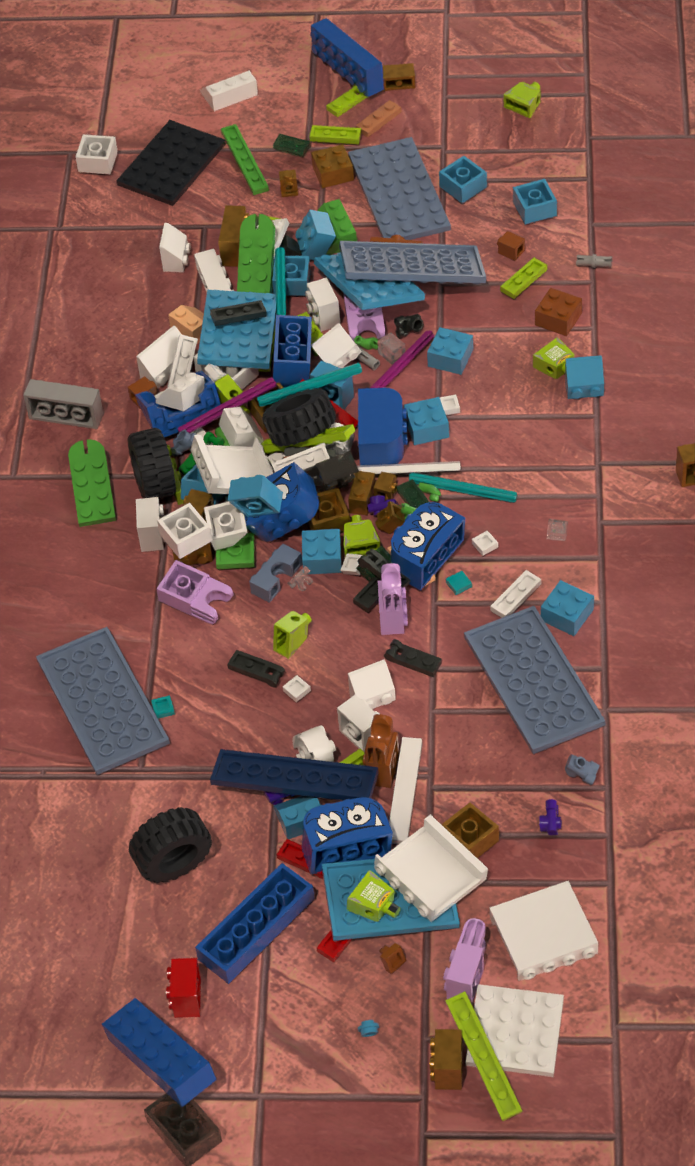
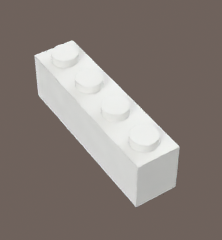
[194,249,234,293]

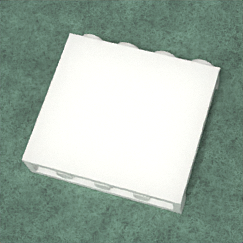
[191,435,273,494]
[374,815,488,922]
[490,881,598,981]

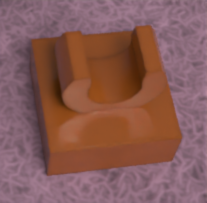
[379,943,406,974]

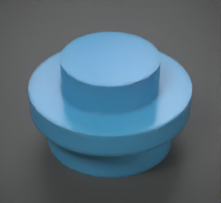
[358,1020,379,1037]

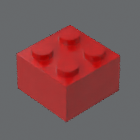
[166,958,201,1018]

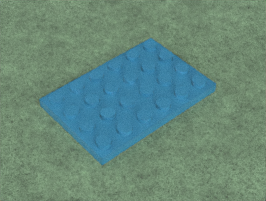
[314,252,425,310]
[197,290,276,369]
[322,859,460,941]

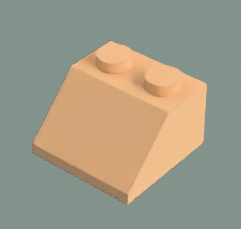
[168,305,204,345]

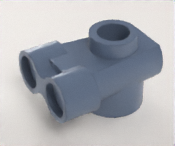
[171,430,197,457]
[565,754,600,785]

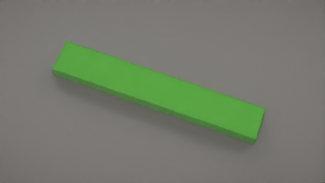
[221,124,269,196]

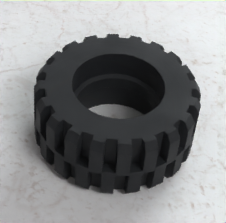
[262,388,336,447]
[127,428,176,499]
[129,807,212,883]

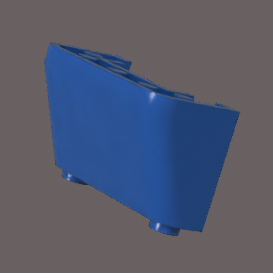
[135,370,221,437]

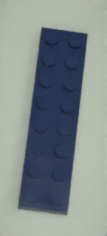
[210,749,379,800]

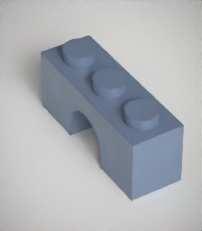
[249,543,303,603]

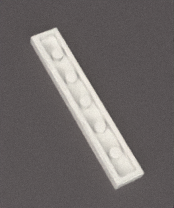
[349,461,460,475]
[389,737,422,844]

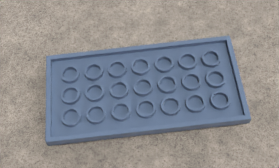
[348,137,451,240]
[339,241,486,284]
[464,606,605,754]
[36,627,170,775]

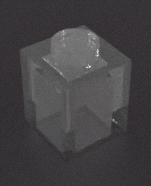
[377,332,405,365]

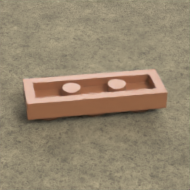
[356,100,402,137]

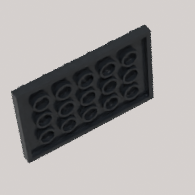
[116,120,226,206]

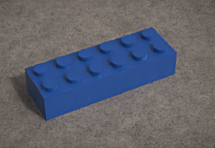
[310,18,384,97]
[195,863,315,984]
[101,998,217,1107]

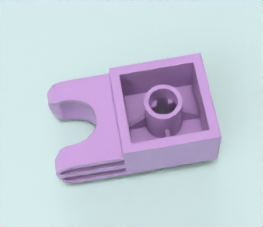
[343,292,386,341]
[157,560,234,624]
[378,563,408,635]
[443,918,486,1004]

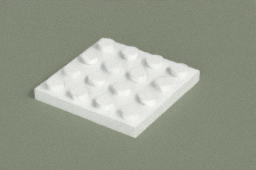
[466,984,564,1077]

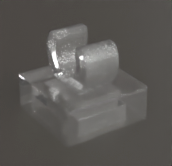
[546,519,568,541]
[287,566,313,591]

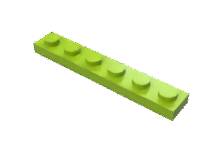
[261,424,356,454]
[445,991,522,1122]

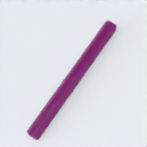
[370,330,435,388]
[178,377,277,433]

